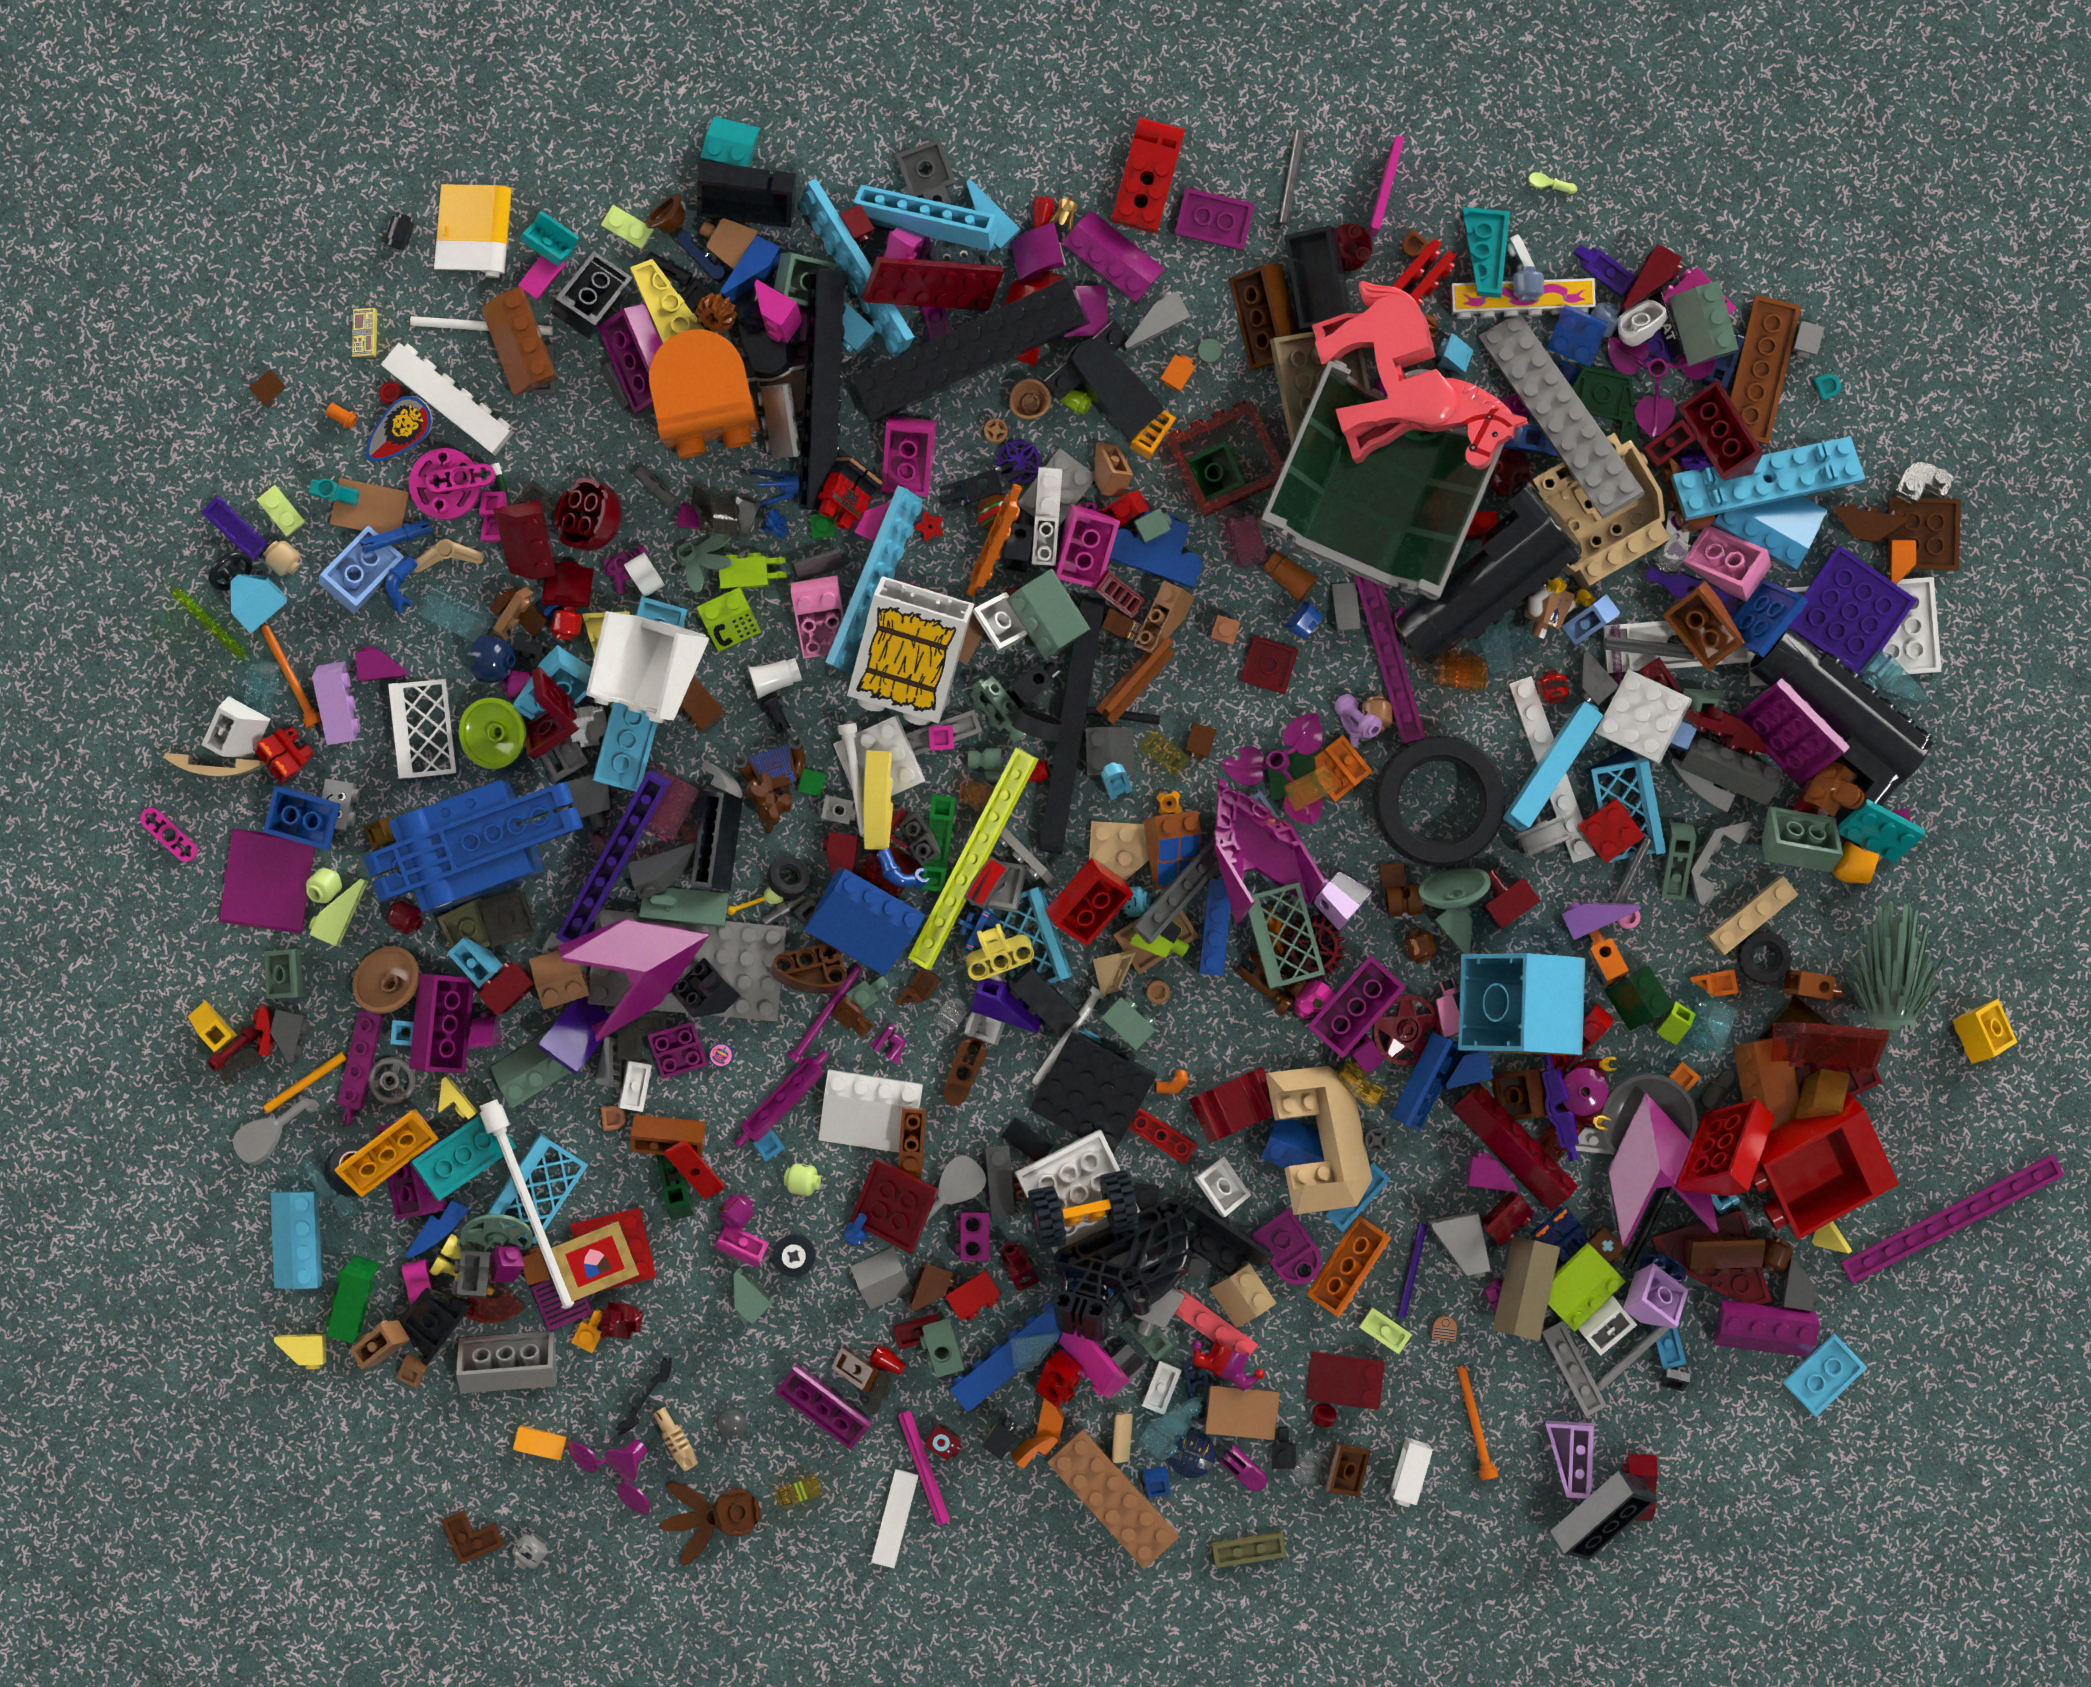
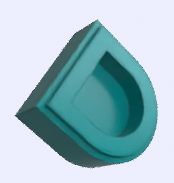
[1813,374,1841,402]

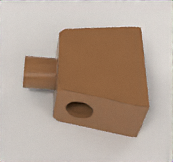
[699,218,760,271]

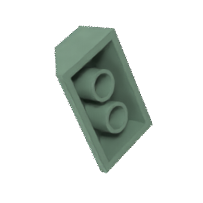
[1669,281,1739,367]
[1006,569,1090,659]
[1762,806,1843,872]
[490,1031,572,1109]

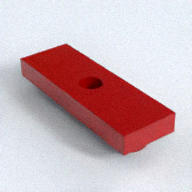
[1128,1108,1198,1164]
[665,1139,724,1200]

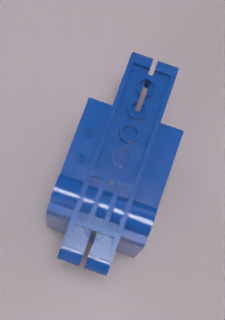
[362,780,584,914]

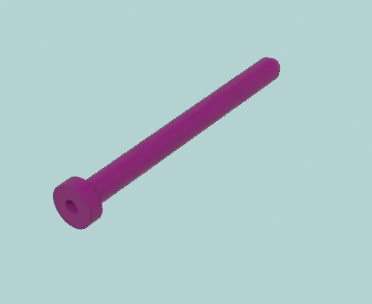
[787,964,862,1064]

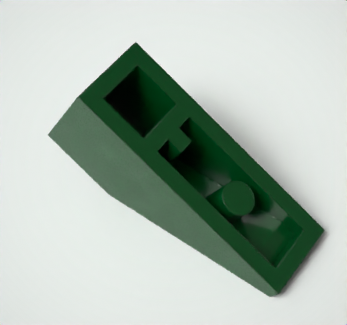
[656,1154,694,1221]

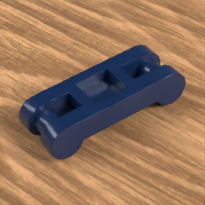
[678,231,726,283]
[1702,333,1745,390]

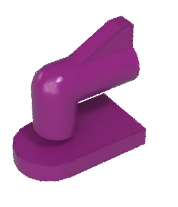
[869,1023,906,1065]

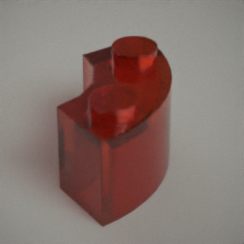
[465,1290,527,1323]

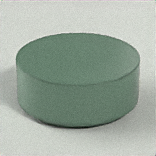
[1198,339,1222,363]

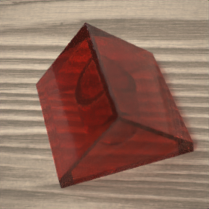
[857,843,921,899]

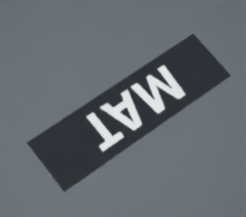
[1648,291,1684,359]

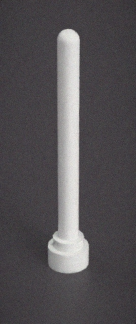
[837,723,864,837]

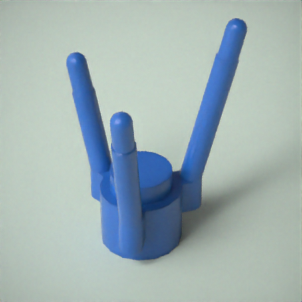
[750,469,799,508]

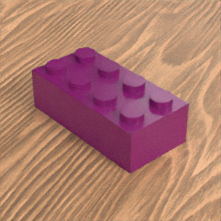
[409,973,474,1073]

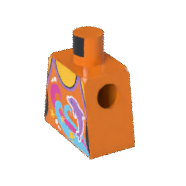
[1587,929,1629,987]

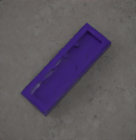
[201,495,270,562]

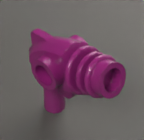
[604,545,650,595]

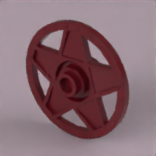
[1372,994,1441,1066]

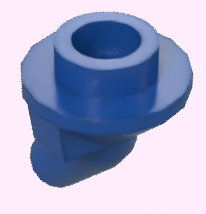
[843,1213,867,1245]

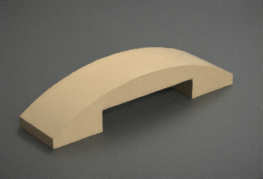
[164,753,264,777]

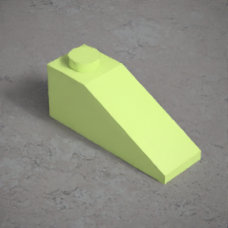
[309,879,368,946]

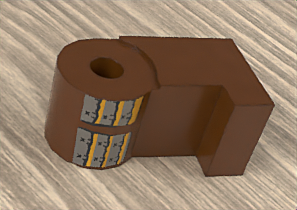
[1101,608,1143,643]

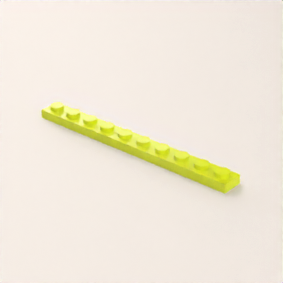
[908,747,1039,970]

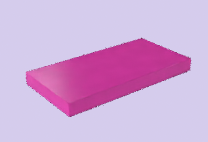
[1368,135,1405,237]

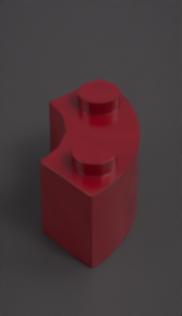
[1621,1454,1658,1521]

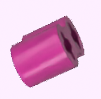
[402,1259,434,1306]

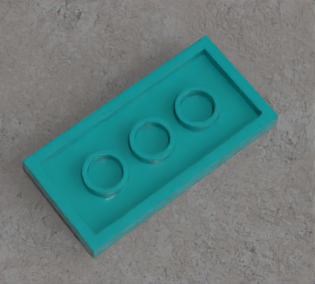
[410,1115,516,1202]

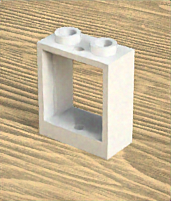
[1390,1437,1433,1507]

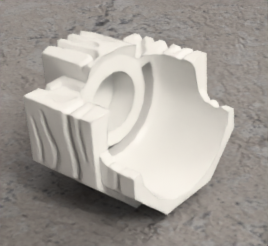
[571,706,607,748]

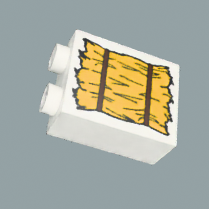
[847,576,974,725]

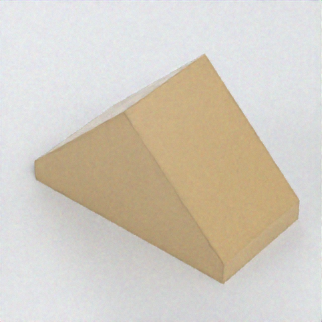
[1093,950,1136,995]

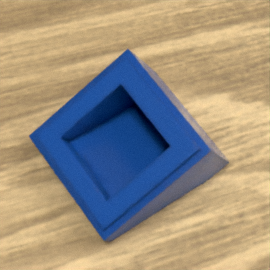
[1143,1466,1171,1498]

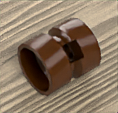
[1385,884,1422,917]

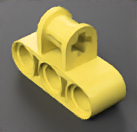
[966,923,1034,981]

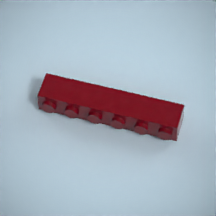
[1452,1082,1578,1211]

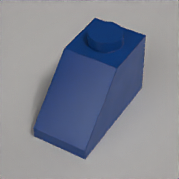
[1444,1051,1493,1089]

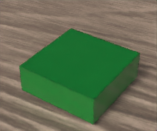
[798,769,826,797]

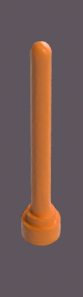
[261,624,322,729]
[1457,1366,1499,1481]

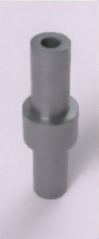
[761,894,806,925]

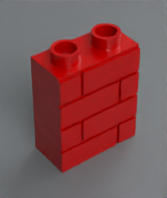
[1751,1091,1899,1240]

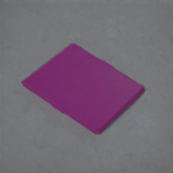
[220,829,315,934]

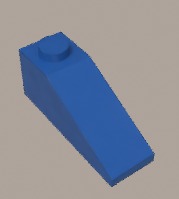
[720,235,782,303]

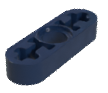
[1183,1357,1209,1425]

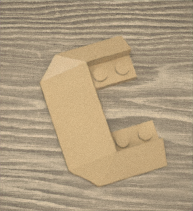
[1266,1066,1372,1215]

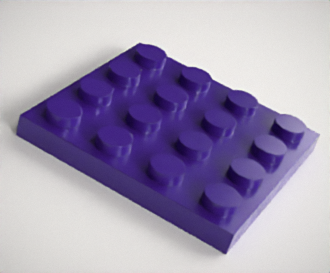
[1789,545,1917,678]

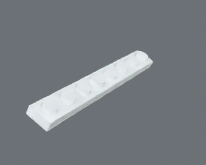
[1508,676,1595,863]

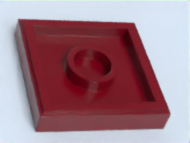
[1240,635,1299,695]

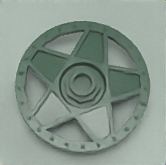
[460,1214,533,1256]

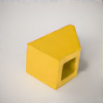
[187,1000,238,1052]

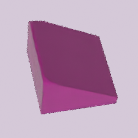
[677,504,704,530]

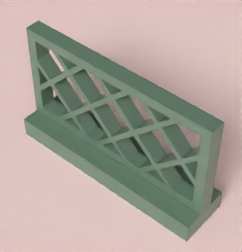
[1248,882,1325,990]

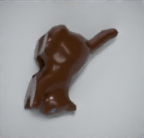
[742,772,791,834]

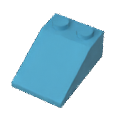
[513,645,592,720]

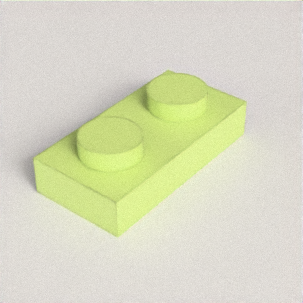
[601,205,654,250]
[257,485,306,537]
[1358,1307,1412,1354]

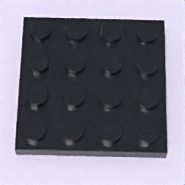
[1029,1029,1157,1154]

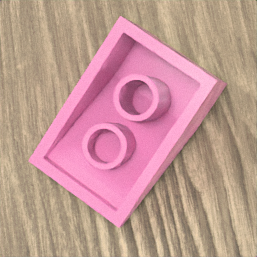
[1682,526,1772,602]

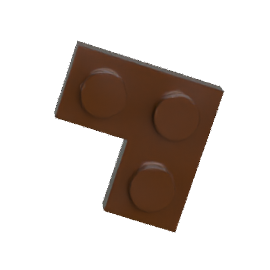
[441,1510,505,1564]

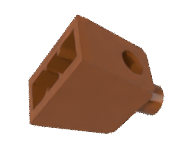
[1783,970,1844,1000]

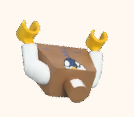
[1524,578,1595,639]

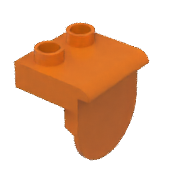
[649,329,761,459]

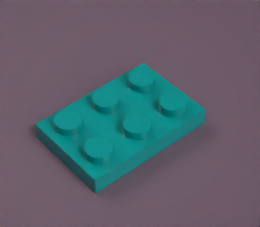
[1837,799,1925,863]

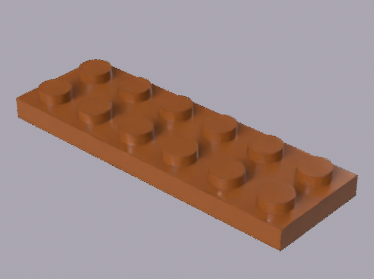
[1730,295,1801,445]

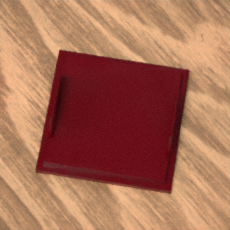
[541,561,594,607]

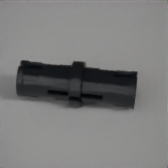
[645,251,693,287]

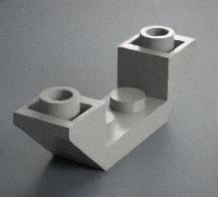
[1689,821,1752,906]

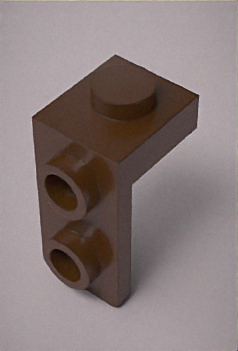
[489,587,548,636]

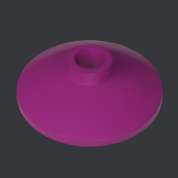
[1563,1068,1608,1116]

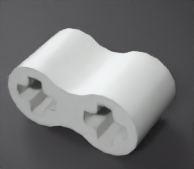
[624,552,665,597]

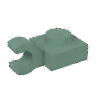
[846,976,889,1010]

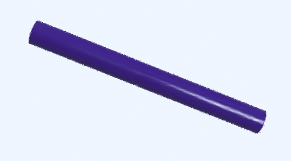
[1397,1223,1428,1318]

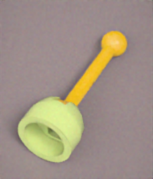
[727,887,783,915]

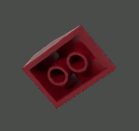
[1619,243,1683,315]
[1480,1191,1534,1246]
[1306,1351,1385,1410]

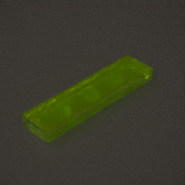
[171,587,249,661]

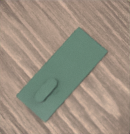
[639,887,729,928]

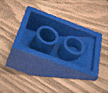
[263,786,341,850]

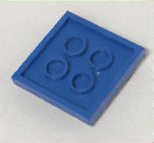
[1731,579,1809,657]

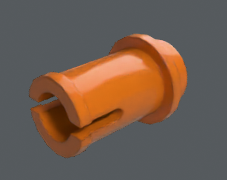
[325,402,358,429]

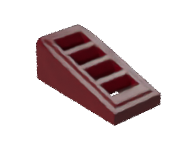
[1093,570,1145,619]

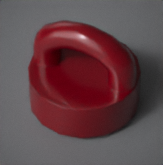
[1311,1404,1337,1427]

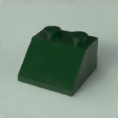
[1183,441,1249,504]
[1605,966,1674,1031]

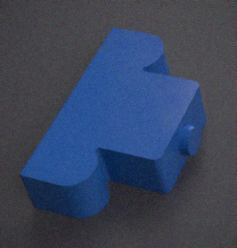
[1109,511,1202,589]

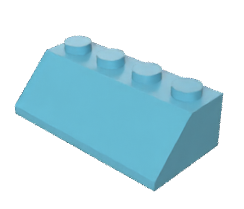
[270,1190,322,1289]

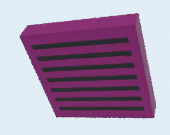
[531,1279,594,1331]

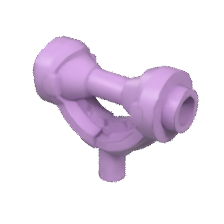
[1335,694,1382,747]

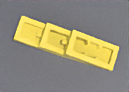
[864,750,893,850]

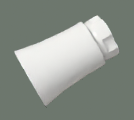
[748,658,802,699]

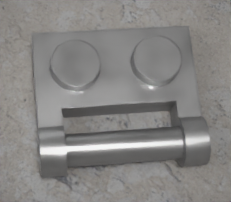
[539,736,589,785]

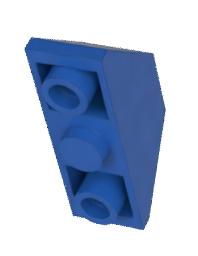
[1502,425,1561,459]

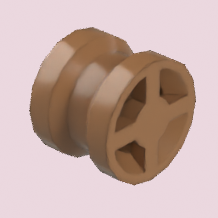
[984,419,1008,444]

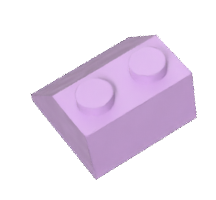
[1623,1263,1689,1328]

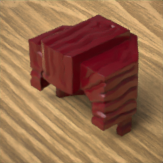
[600,1302,643,1339]

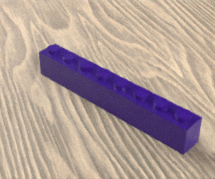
[555,770,673,943]

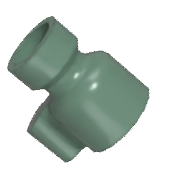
[968,748,1003,783]

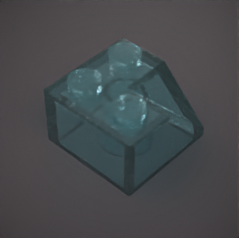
[1685,998,1739,1054]

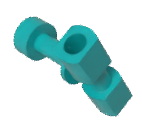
[308,478,360,506]

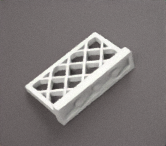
[388,679,456,780]

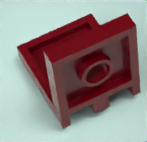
[525,667,579,760]

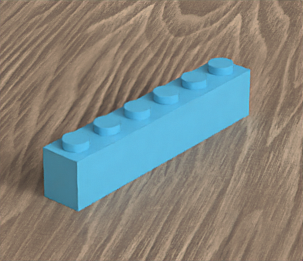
[853,185,998,251]

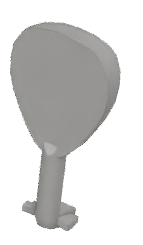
[233,1095,320,1165]
[923,1155,987,1231]

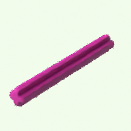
[898,1410,950,1525]

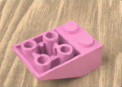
[790,575,844,659]

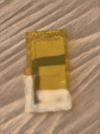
[1337,1061,1386,1110]

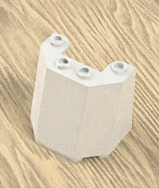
[586,611,709,723]

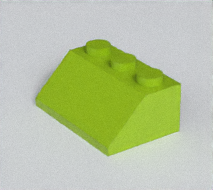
[1548,1242,1626,1332]

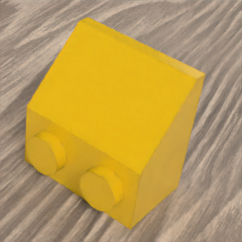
[1952,999,2017,1064]

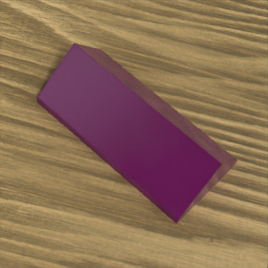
[774,1363,873,1450]

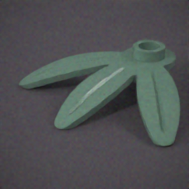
[677,525,738,593]

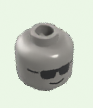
[512,1532,548,1570]

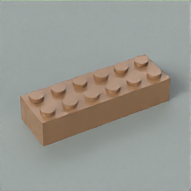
[1047,1427,1179,1569]

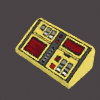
[352,308,377,358]

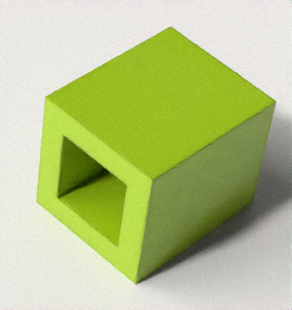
[1656,1001,1696,1045]

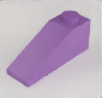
[1562,901,1641,940]

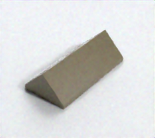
[1492,1236,1560,1341]

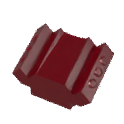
[1189,1067,1274,1144]

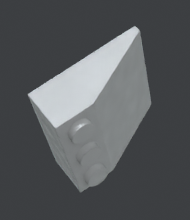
[758,383,801,458]

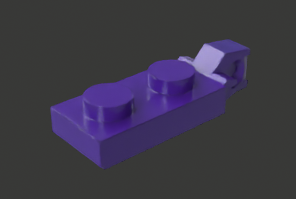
[1573,244,1637,298]

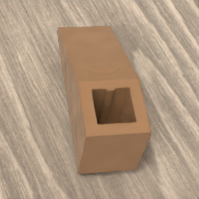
[1133,581,1195,654]

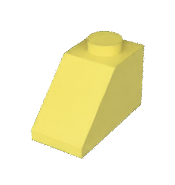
[274,1334,327,1369]

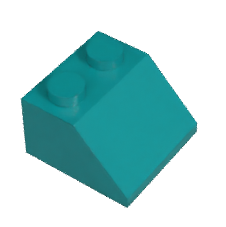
[700,117,760,167]

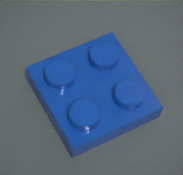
[1547,304,1609,367]

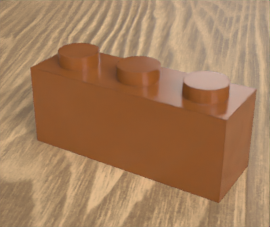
[630,1115,706,1158]

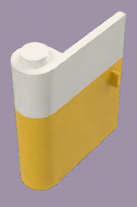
[434,184,512,278]

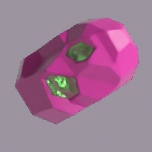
[1294,979,1335,1019]

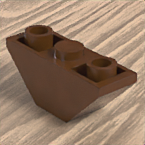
[1834,503,1908,544]

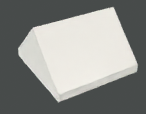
[1194,1157,1251,1218]

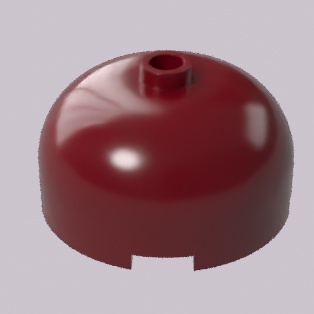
[554,478,622,551]

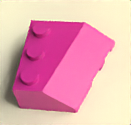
[882,226,925,309]

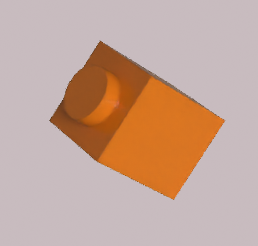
[1160,354,1196,394]

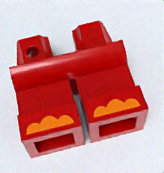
[254,726,314,785]

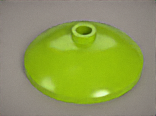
[459,697,526,769]

